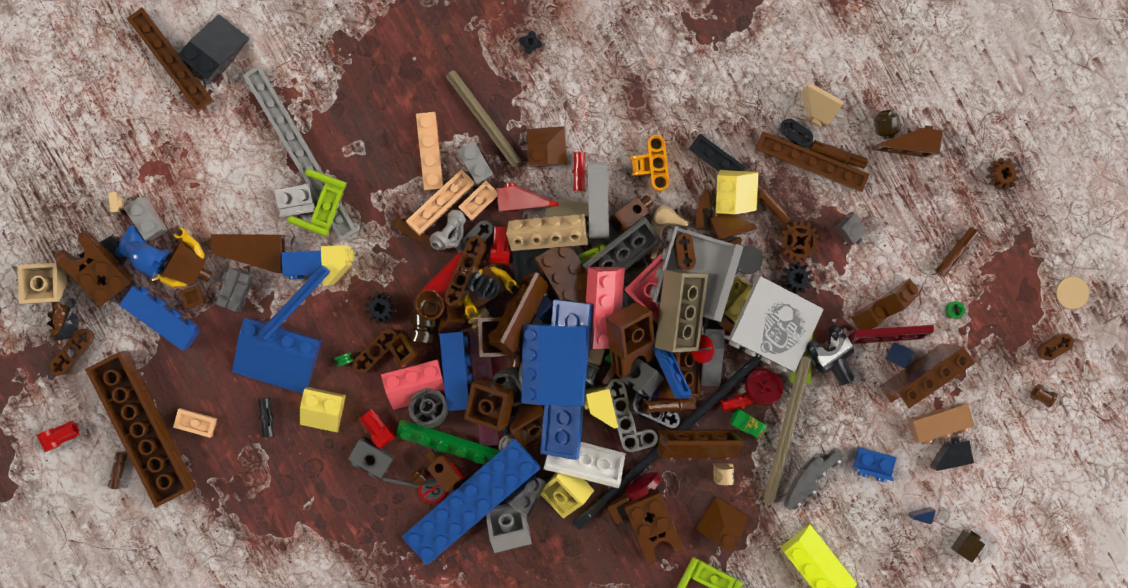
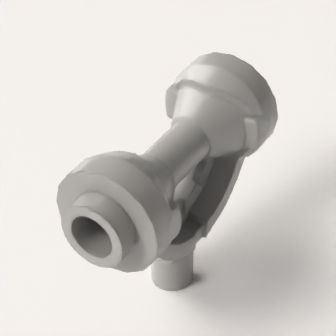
[429,210,466,253]

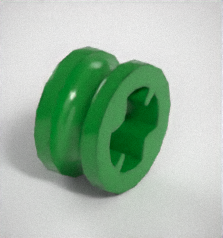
[945,301,965,319]
[334,352,354,367]

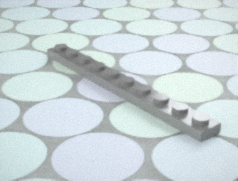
[243,65,358,241]

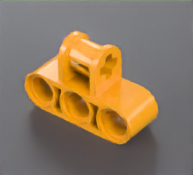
[629,135,669,192]

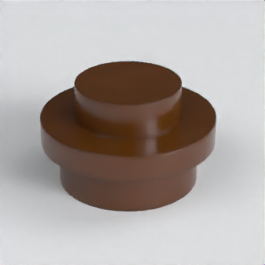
[411,467,429,485]

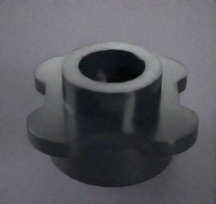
[519,31,542,54]

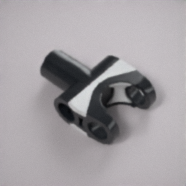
[807,325,855,386]

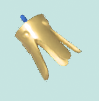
[464,305,493,331]

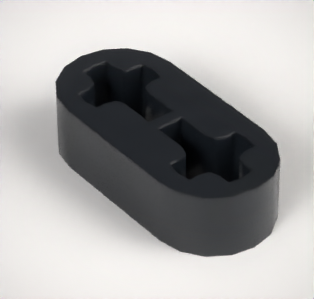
[779,119,813,147]

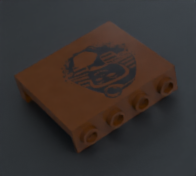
[879,343,975,409]

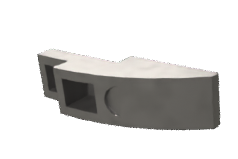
[784,448,844,511]

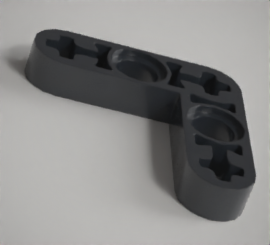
[628,361,680,429]

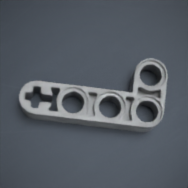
[587,162,609,239]
[608,377,658,452]

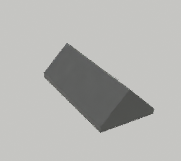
[583,217,662,271]

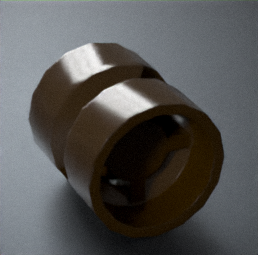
[408,313,436,343]

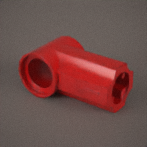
[490,226,511,265]
[359,409,396,449]
[36,421,80,453]

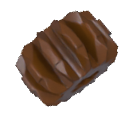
[986,158,1020,190]

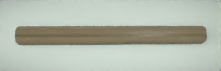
[446,70,521,167]

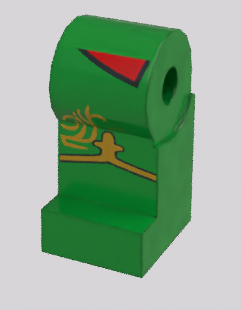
[729,408,768,440]

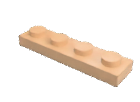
[416,112,443,191]
[406,169,475,236]

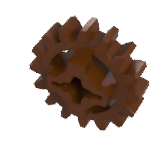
[778,220,821,262]

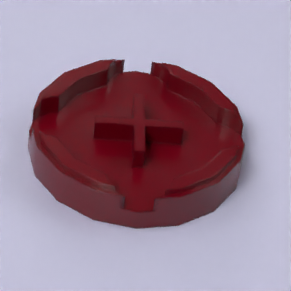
[745,368,784,406]
[625,471,661,500]

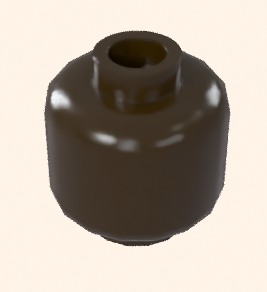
[874,110,901,139]

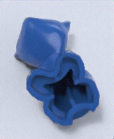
[115,225,172,279]

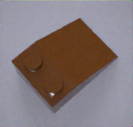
[872,126,943,158]

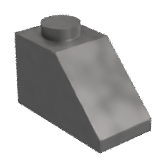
[833,214,867,245]

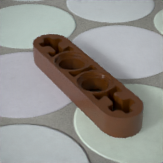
[444,236,486,308]

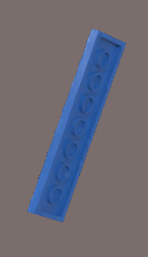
[540,299,593,460]
[402,438,541,565]

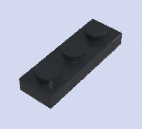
[688,134,746,172]

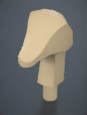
[650,205,688,259]

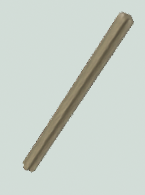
[764,356,811,503]

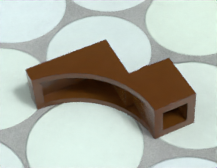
[851,278,920,330]

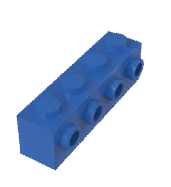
[119,285,201,351]
[440,331,473,411]

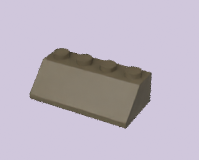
[655,270,708,352]

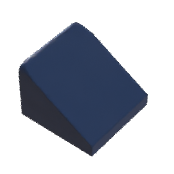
[535,295,553,323]
[885,342,914,368]
[908,507,936,524]

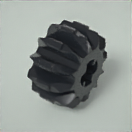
[780,262,814,295]
[467,271,501,300]
[364,292,397,324]

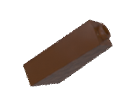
[208,234,285,273]

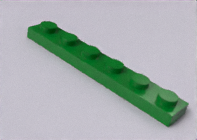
[396,419,500,464]

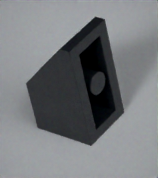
[930,436,974,471]

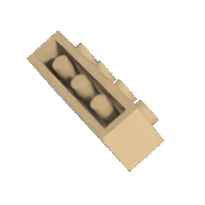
[506,214,589,251]

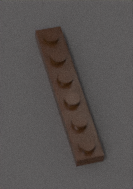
[127,7,214,112]
[755,131,869,192]

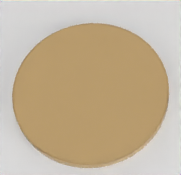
[1056,277,1089,309]

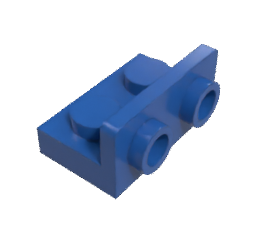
[852,447,897,483]

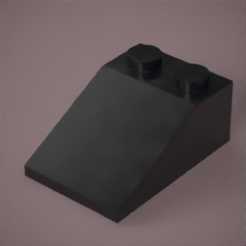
[178,14,250,84]

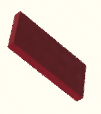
[848,325,934,344]

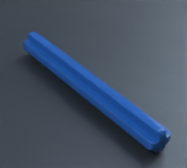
[258,265,330,340]

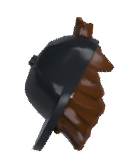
[46,298,79,347]

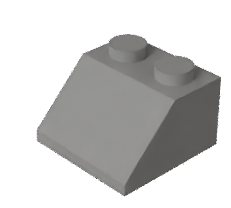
[486,504,532,553]

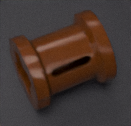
[1030,384,1057,408]

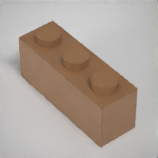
[908,402,975,445]

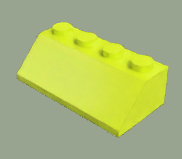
[780,524,857,588]

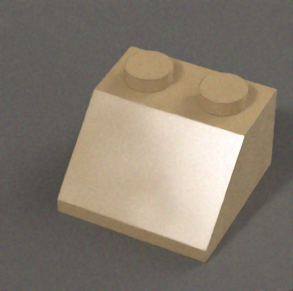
[18,263,67,304]

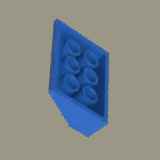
[232,317,323,394]
[522,323,586,406]

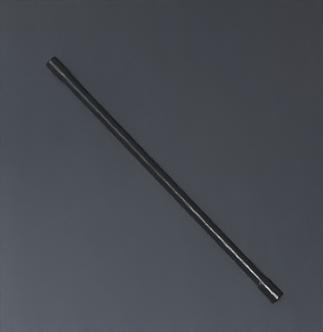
[572,355,762,530]

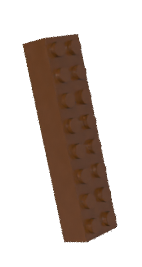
[85,350,196,508]

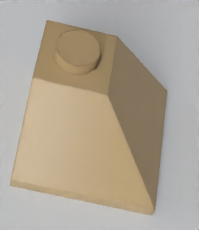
[800,83,844,128]

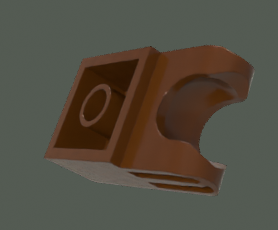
[54,231,134,307]
[606,302,655,378]
[623,487,684,564]

